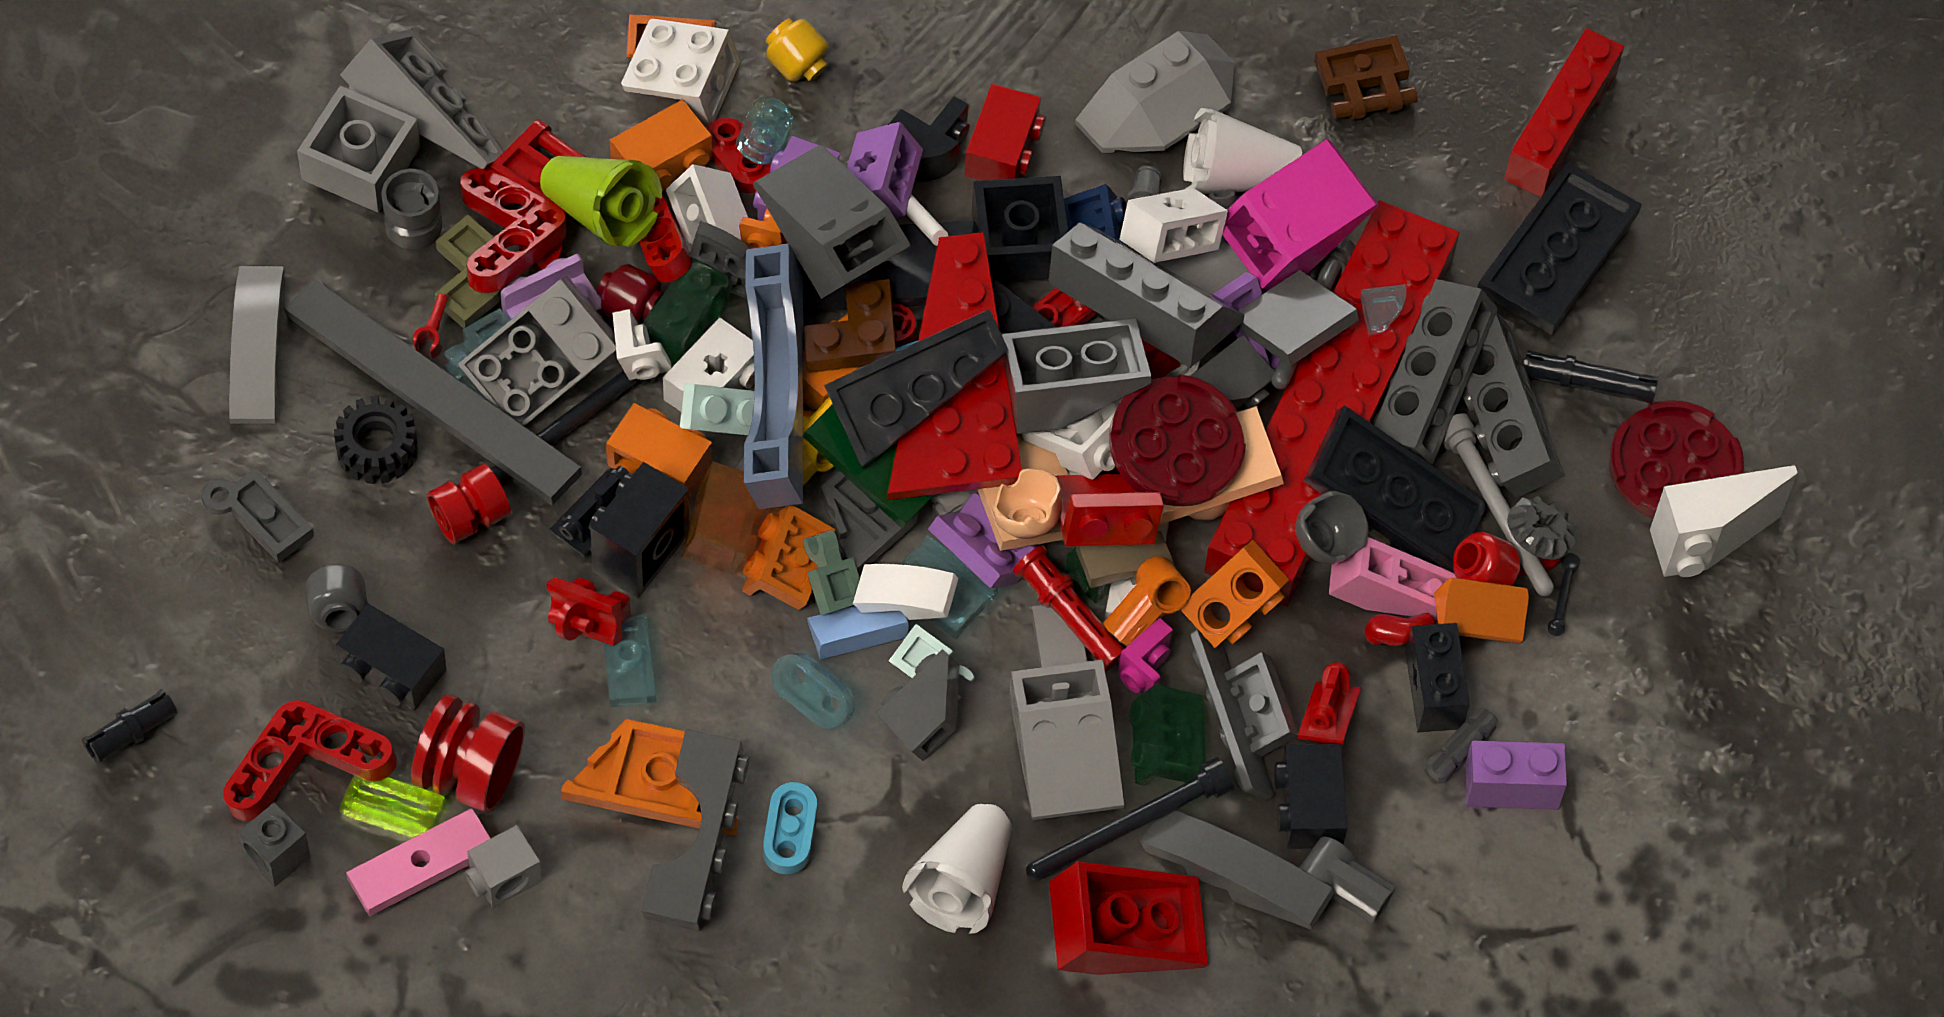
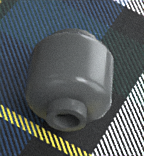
[305,564,368,632]

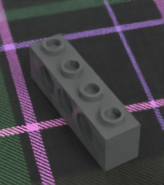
[1372,279,1498,465]
[1462,313,1565,498]

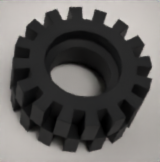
[334,396,418,484]

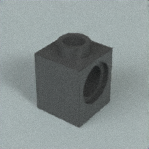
[238,803,310,887]

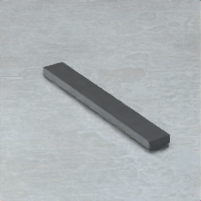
[284,279,582,505]

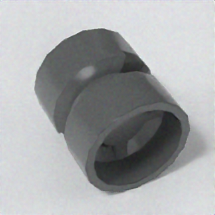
[381,168,442,250]

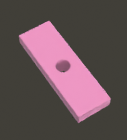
[346,808,491,917]

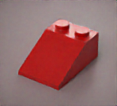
[1049,861,1208,975]

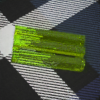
[339,775,445,838]

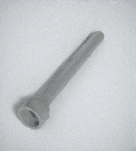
[1442,413,1554,596]

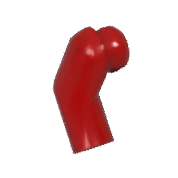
[1364,613,1435,646]

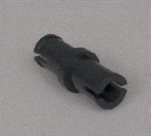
[82,689,177,764]

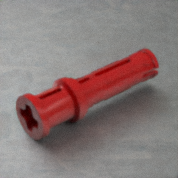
[1012,545,1125,671]

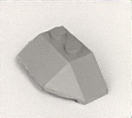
[1075,31,1235,153]

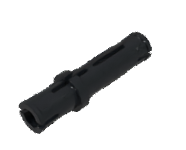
[1524,350,1658,404]

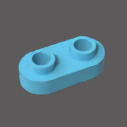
[763,782,817,875]

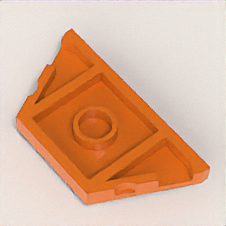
[561,719,738,837]

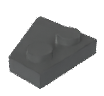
[821,471,917,575]

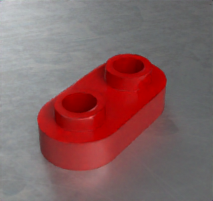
[706,117,772,194]

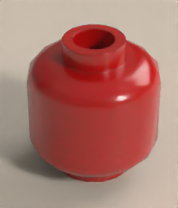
[1453,532,1520,586]

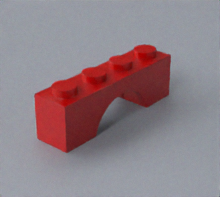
[1504,28,1625,197]

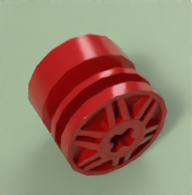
[411,694,525,814]

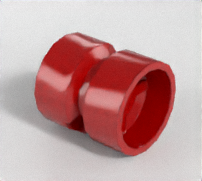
[426,463,511,545]

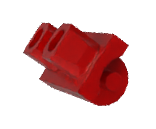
[546,577,631,646]

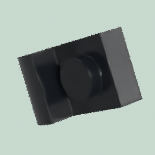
[888,96,970,181]

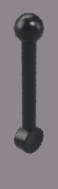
[1547,553,1580,636]

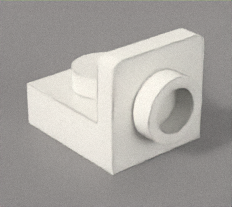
[612,309,671,380]

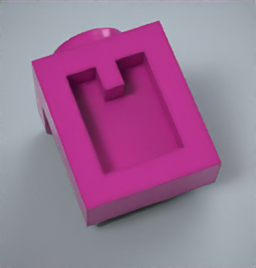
[1118,618,1173,700]

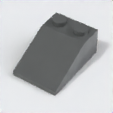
[1002,318,1151,434]

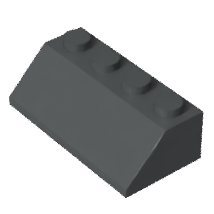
[1049,222,1245,368]

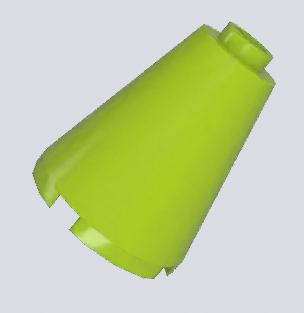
[540,156,662,247]

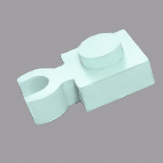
[889,624,975,700]

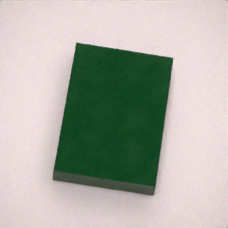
[802,404,934,528]

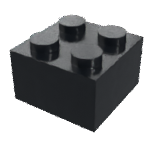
[971,176,1068,283]
[589,462,690,599]

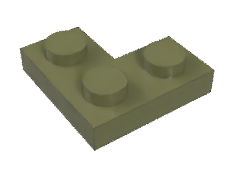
[434,215,530,330]

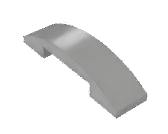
[229,266,285,424]

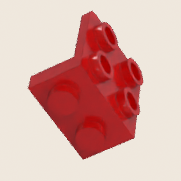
[1055,474,1164,546]

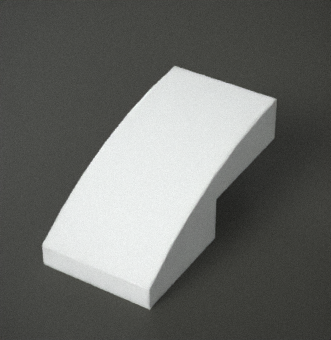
[853,564,959,620]

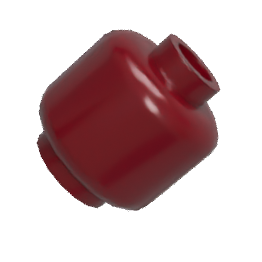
[597,264,666,325]

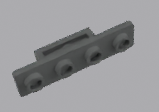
[1190,629,1298,800]

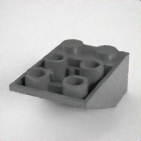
[753,144,911,299]

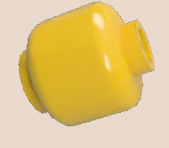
[765,18,829,82]

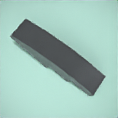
[1141,810,1335,929]

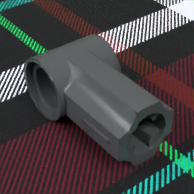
[1299,837,1396,924]

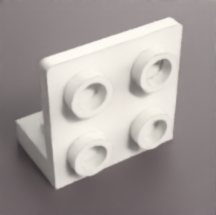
[621,19,740,128]

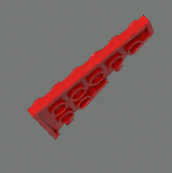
[887,232,1022,500]

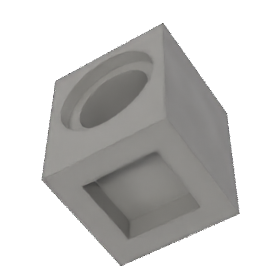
[464,825,542,908]

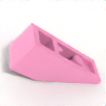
[1329,537,1456,621]

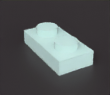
[680,383,754,435]

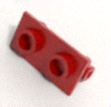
[1297,662,1361,744]

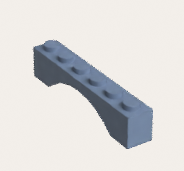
[744,243,803,509]

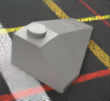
[340,29,503,169]

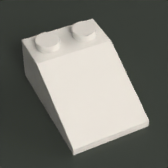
[1650,465,1798,577]

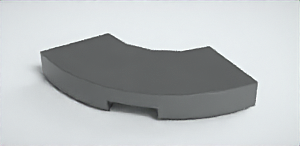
[690,221,751,298]

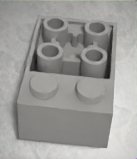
[458,276,616,426]
[1009,660,1124,820]

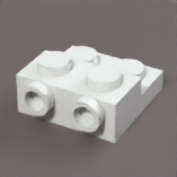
[1021,398,1123,480]

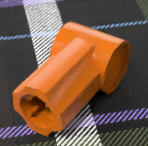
[1103,556,1191,646]

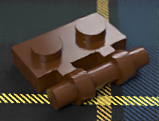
[1314,35,1418,120]

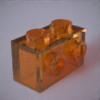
[682,462,764,575]

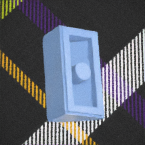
[807,606,909,660]

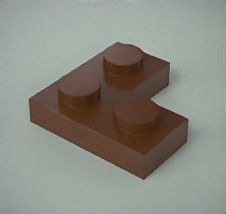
[804,279,897,372]

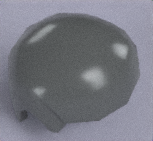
[1295,491,1369,565]

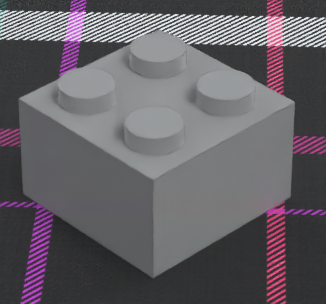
[297,85,420,213]

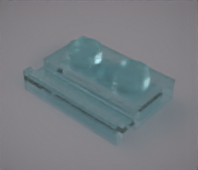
[899,535,998,639]

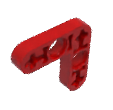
[460,168,567,293]
[223,700,397,821]

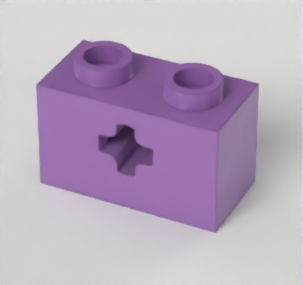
[847,122,923,218]

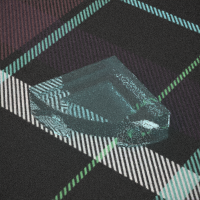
[1360,284,1406,335]

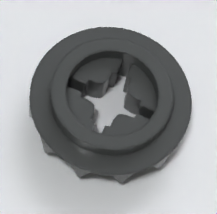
[1507,495,1577,560]

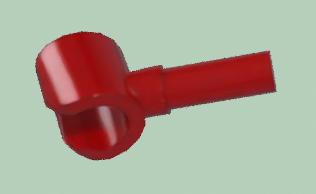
[413,293,449,359]

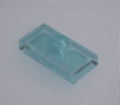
[603,614,656,707]

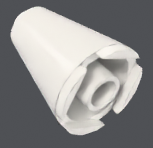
[1183,108,1302,195]
[902,804,1012,934]

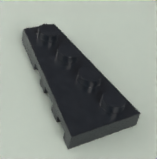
[824,309,1009,469]

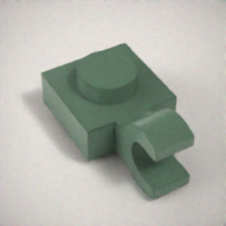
[803,530,860,615]

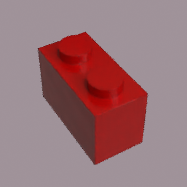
[964,83,1046,181]

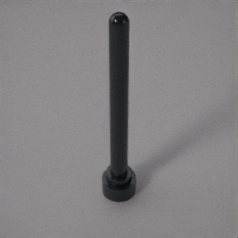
[491,370,665,484]
[1026,757,1234,880]

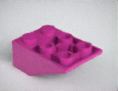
[1222,139,1379,290]

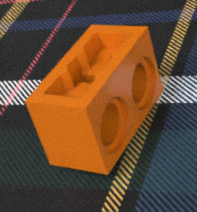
[1180,539,1289,648]

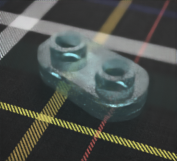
[736,97,793,164]
[771,652,855,728]

